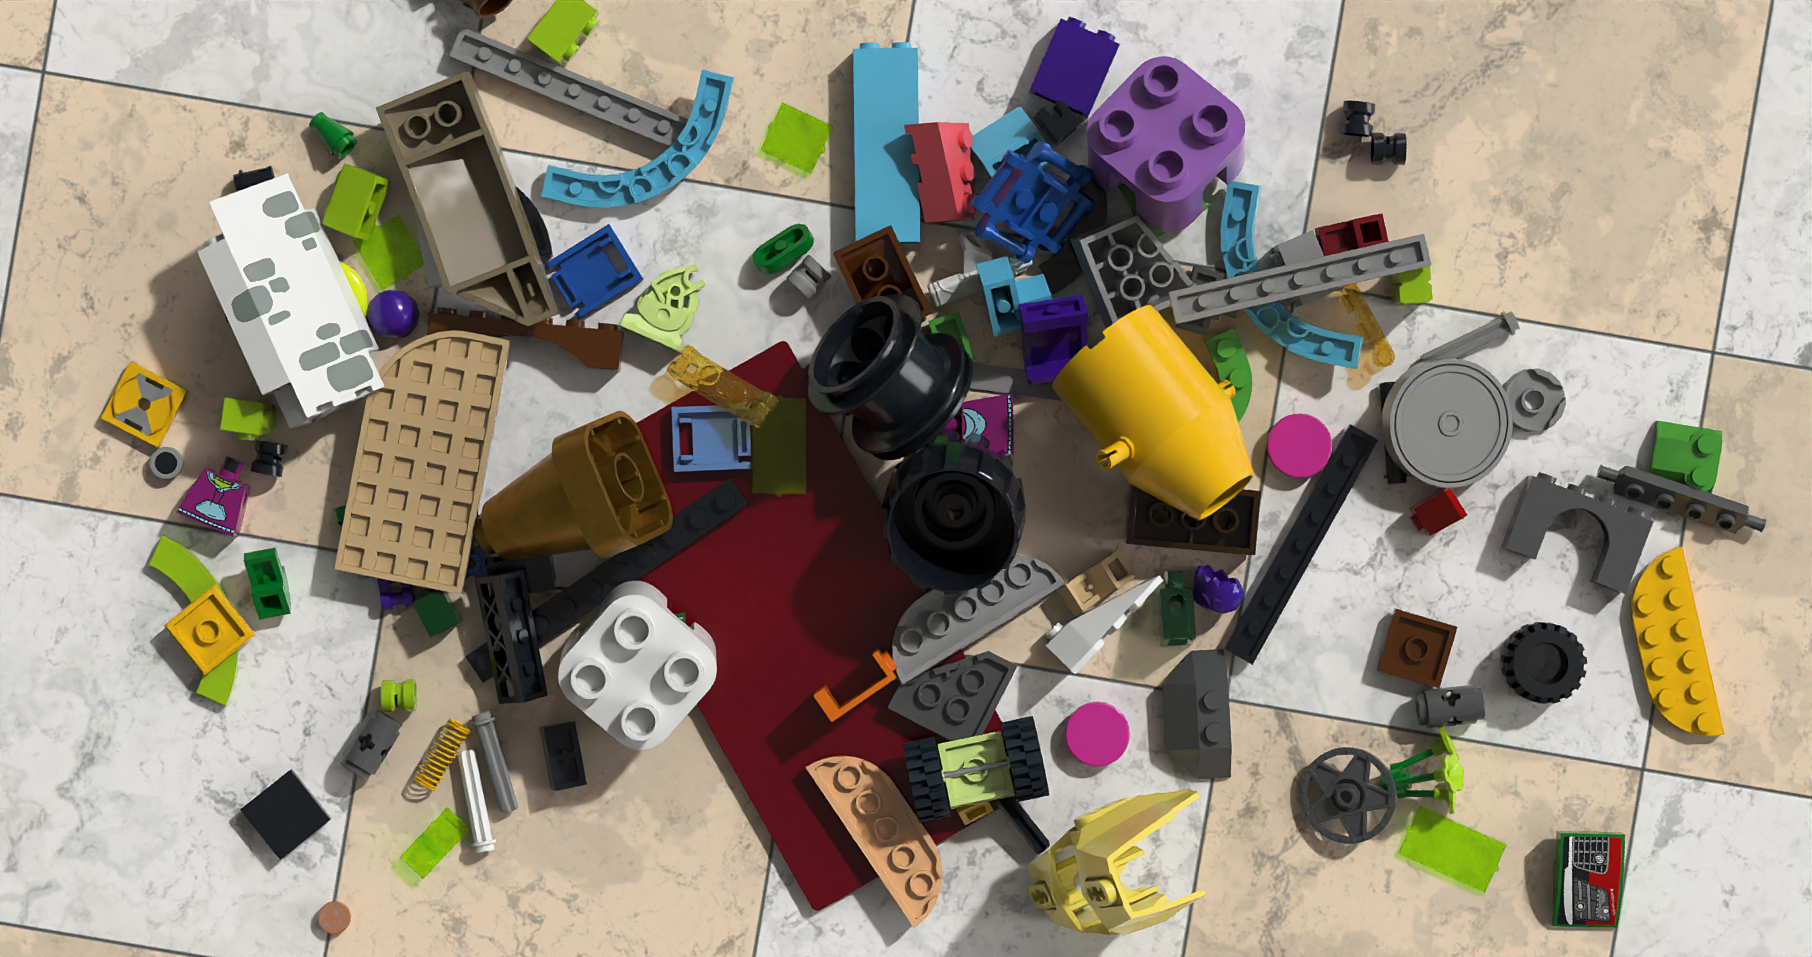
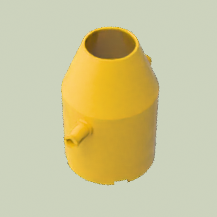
[1052,305,1254,520]

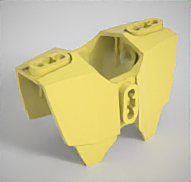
[1028,789,1206,936]

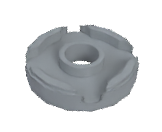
[1504,368,1566,432]

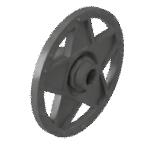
[1300,747,1397,844]

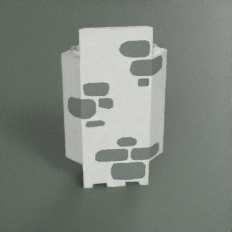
[197,173,384,428]

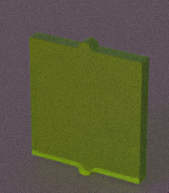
[760,102,834,174]
[353,215,424,290]

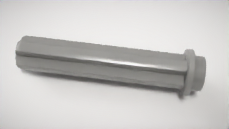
[1420,311,1520,362]
[470,711,518,813]

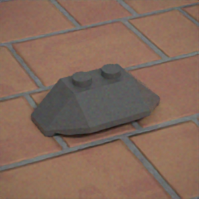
[1162,649,1232,779]

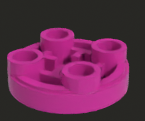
[1267,413,1332,478]
[1065,701,1130,766]

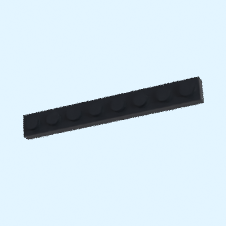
[1224,424,1378,665]

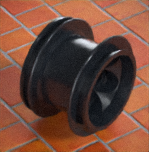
[808,294,973,461]

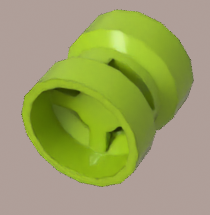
[381,679,417,712]

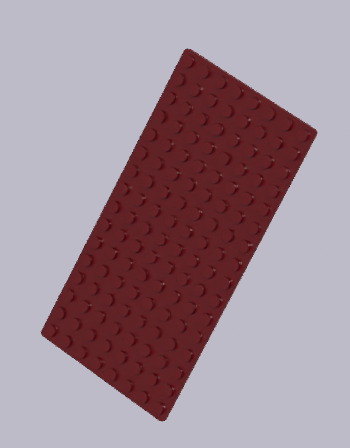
[614,341,1017,911]

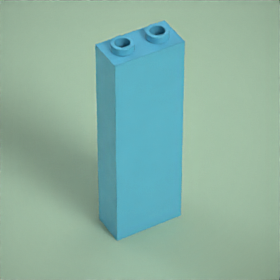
[853,42,920,244]

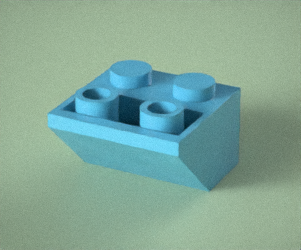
[971,106,1049,180]

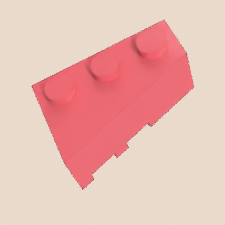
[904,122,976,223]

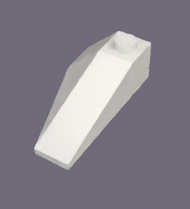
[1045,575,1163,674]

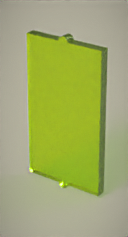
[752,395,806,497]
[1398,806,1507,893]

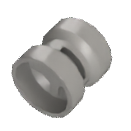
[787,255,832,300]

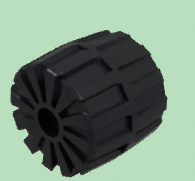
[882,430,1026,595]

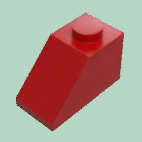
[1409,487,1467,536]

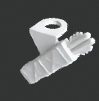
[927,230,1033,307]

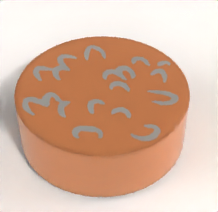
[318,901,351,934]

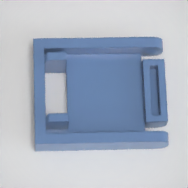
[671,404,752,472]

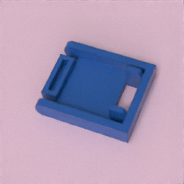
[544,224,644,320]

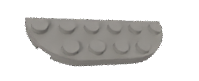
[892,555,1065,686]

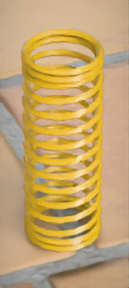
[414,718,471,791]

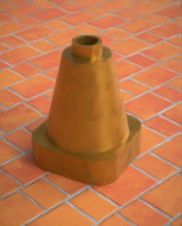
[474,411,673,561]

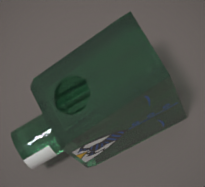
[1158,570,1196,647]

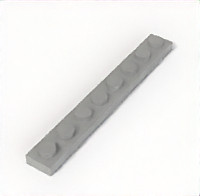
[449,26,688,147]
[1168,234,1431,324]

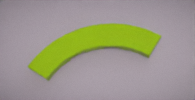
[149,535,238,706]

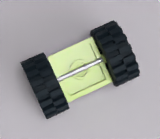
[902,716,1050,823]

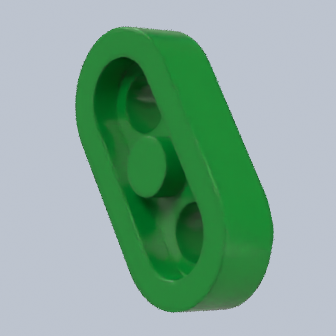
[753,224,814,274]

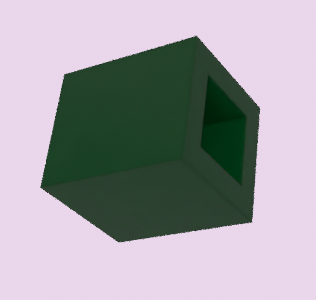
[412,588,462,638]

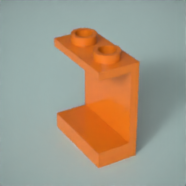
[813,648,898,722]

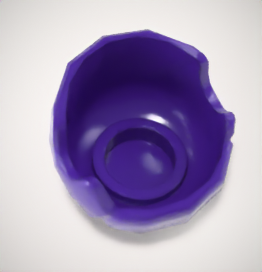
[366,290,420,338]

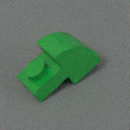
[243,547,291,620]

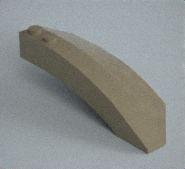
[376,71,559,326]

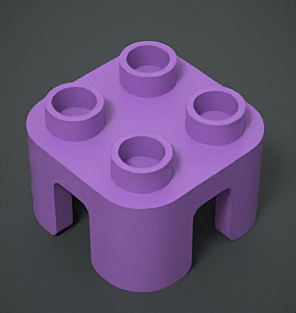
[1086,56,1245,232]

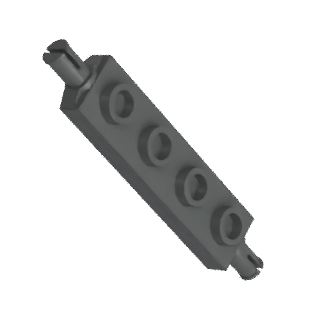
[1596,465,1766,534]

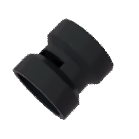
[1340,101,1375,137]
[1371,133,1407,165]
[250,440,288,477]

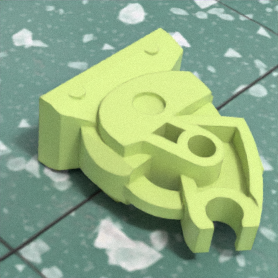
[620,265,706,353]

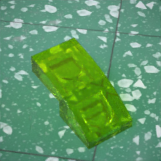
[400,808,470,879]

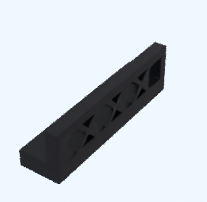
[475,569,548,704]

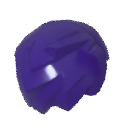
[1192,564,1244,614]

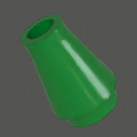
[309,112,357,159]

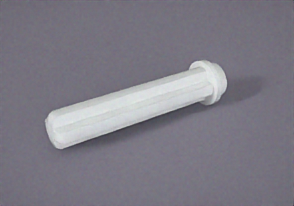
[458,750,496,853]

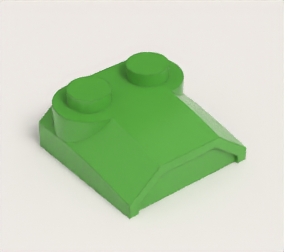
[1649,421,1722,494]

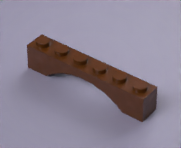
[427,307,624,371]

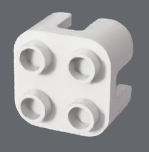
[558,581,717,750]

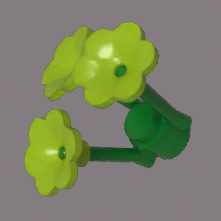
[1381,726,1464,814]

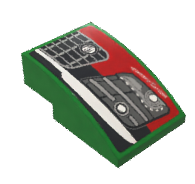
[1552,831,1625,928]

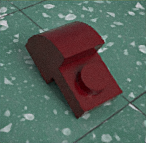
[1315,213,1389,256]

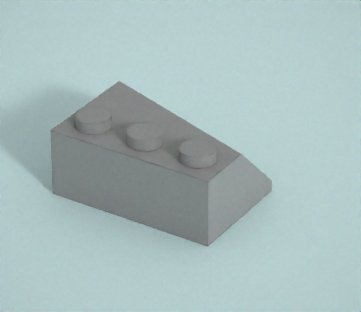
[1070,215,1197,328]

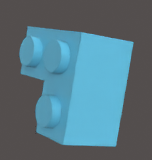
[976,256,1052,337]

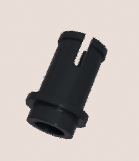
[233,166,275,192]

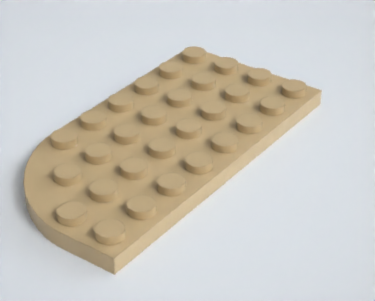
[334,330,511,594]

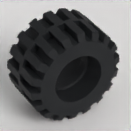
[1501,622,1587,704]

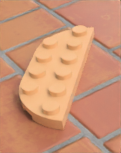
[806,756,942,928]

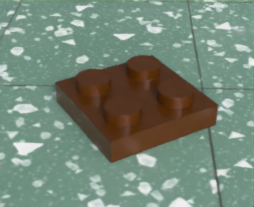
[1376,608,1458,688]

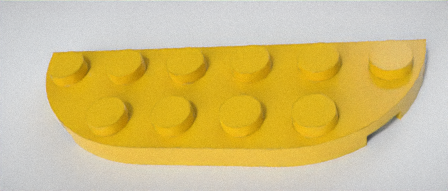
[1630,546,1725,736]

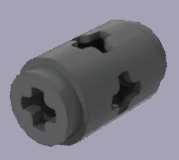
[1415,685,1485,728]
[340,708,402,780]

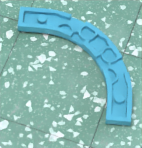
[541,69,735,208]
[1220,181,1364,369]

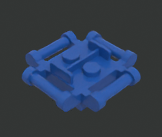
[970,141,1096,264]

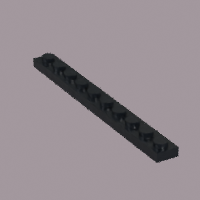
[465,477,749,683]

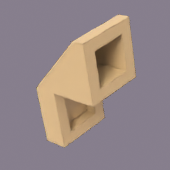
[1058,549,1135,617]

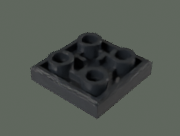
[240,769,332,860]

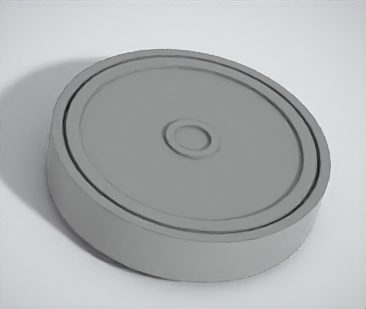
[1381,358,1513,488]

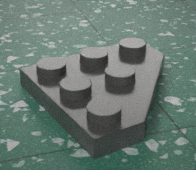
[887,651,1017,741]

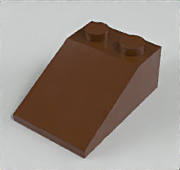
[833,225,932,318]

